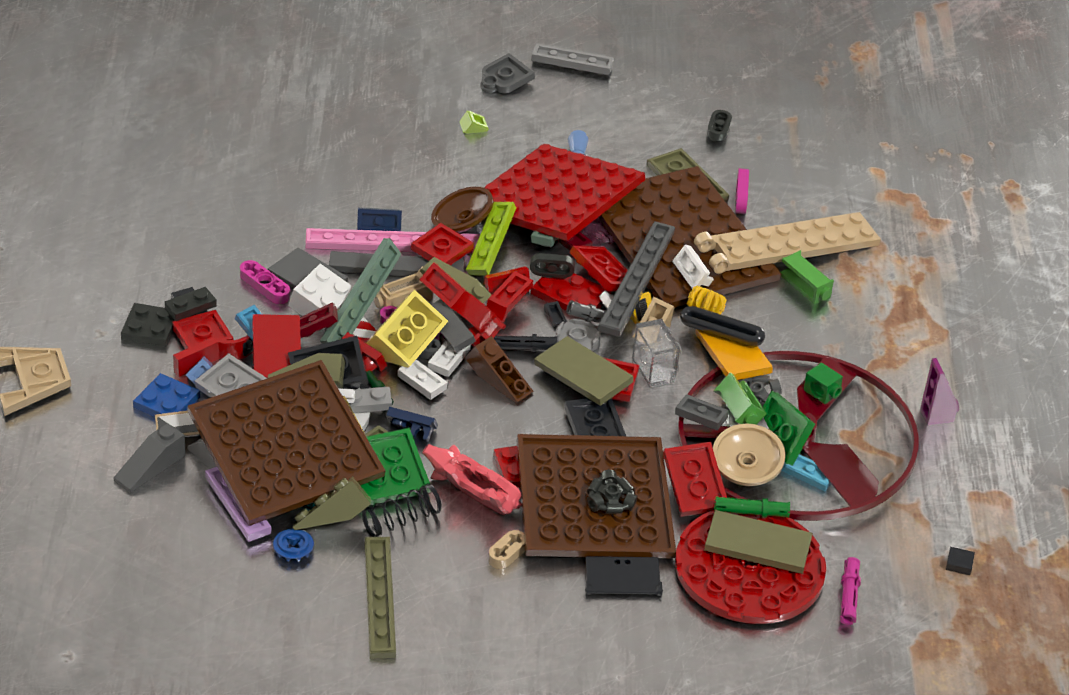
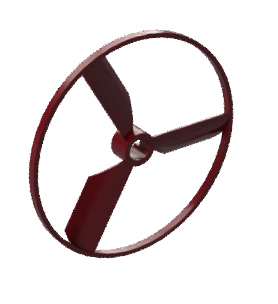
[678,351,919,521]

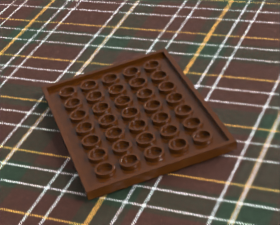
[598,166,781,308]

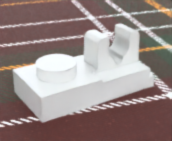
[672,245,714,289]

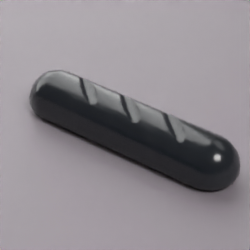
[680,306,765,347]

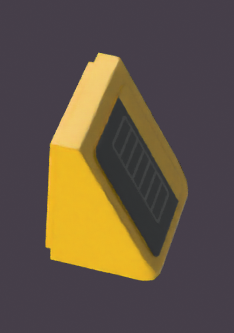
[630,292,652,324]

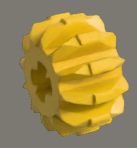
[687,286,727,314]

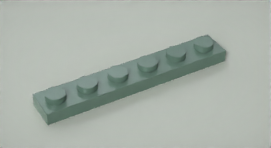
[320,238,402,344]

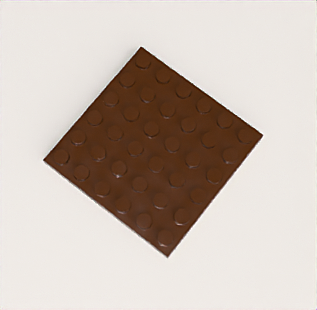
[187,360,385,526]
[516,434,676,558]

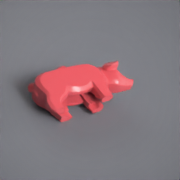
[422,444,522,515]

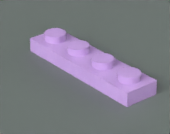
[205,467,271,542]

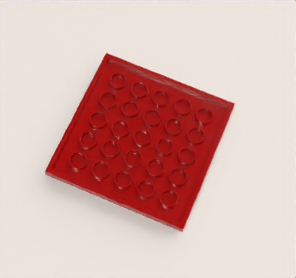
[484,144,646,241]

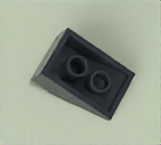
[288,335,370,390]

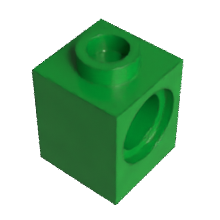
[804,362,843,404]

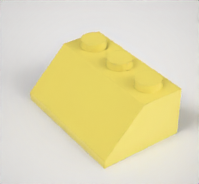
[366,290,448,368]

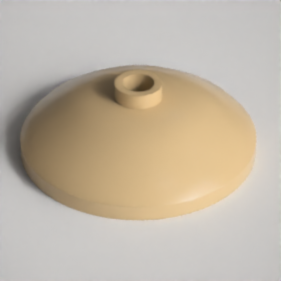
[713,424,785,486]

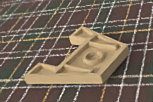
[0,347,71,416]

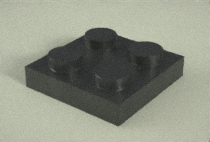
[121,303,175,347]

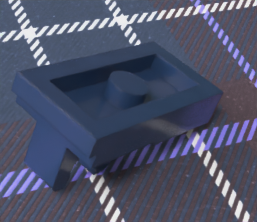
[357,207,402,231]
[387,406,438,442]

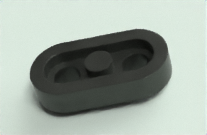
[707,110,732,141]
[530,253,575,278]

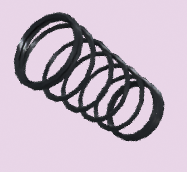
[362,483,442,537]

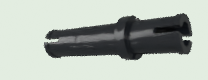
[494,334,557,352]

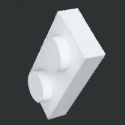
[428,341,471,377]
[398,360,448,400]

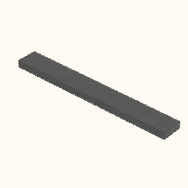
[598,221,675,337]

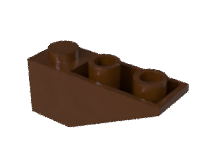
[465,336,534,403]

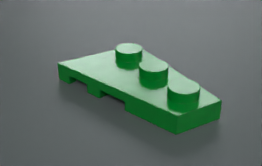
[763,391,815,466]

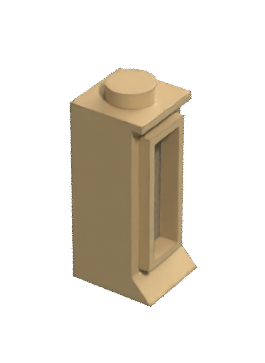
[374,266,433,309]

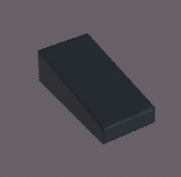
[544,301,567,328]

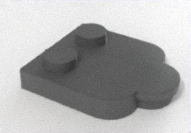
[480,53,535,93]

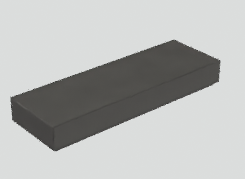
[431,299,476,353]

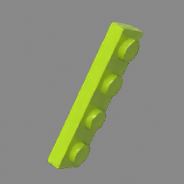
[466,202,516,275]

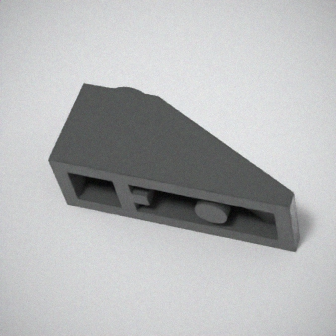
[113,423,185,493]

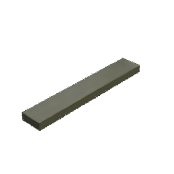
[365,537,396,659]

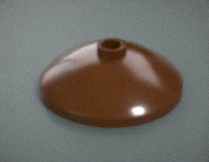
[431,186,494,233]

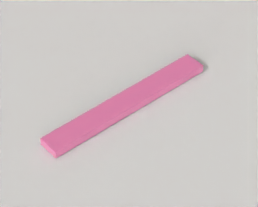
[305,228,480,254]

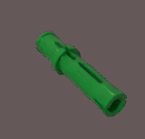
[714,496,790,518]

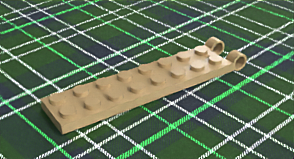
[694,212,881,274]

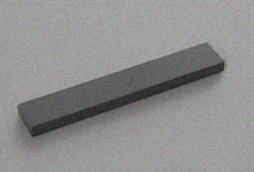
[329,251,464,276]

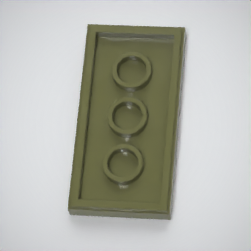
[646,148,729,201]
[534,336,633,406]
[704,510,813,574]

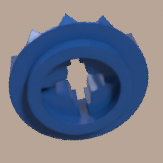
[273,529,314,562]

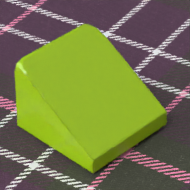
[459,110,489,134]

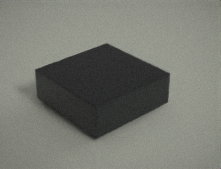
[946,546,975,575]

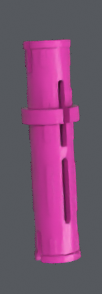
[840,557,861,625]

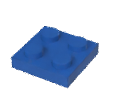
[133,373,200,417]

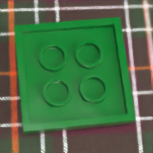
[360,428,431,506]

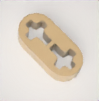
[488,530,525,569]

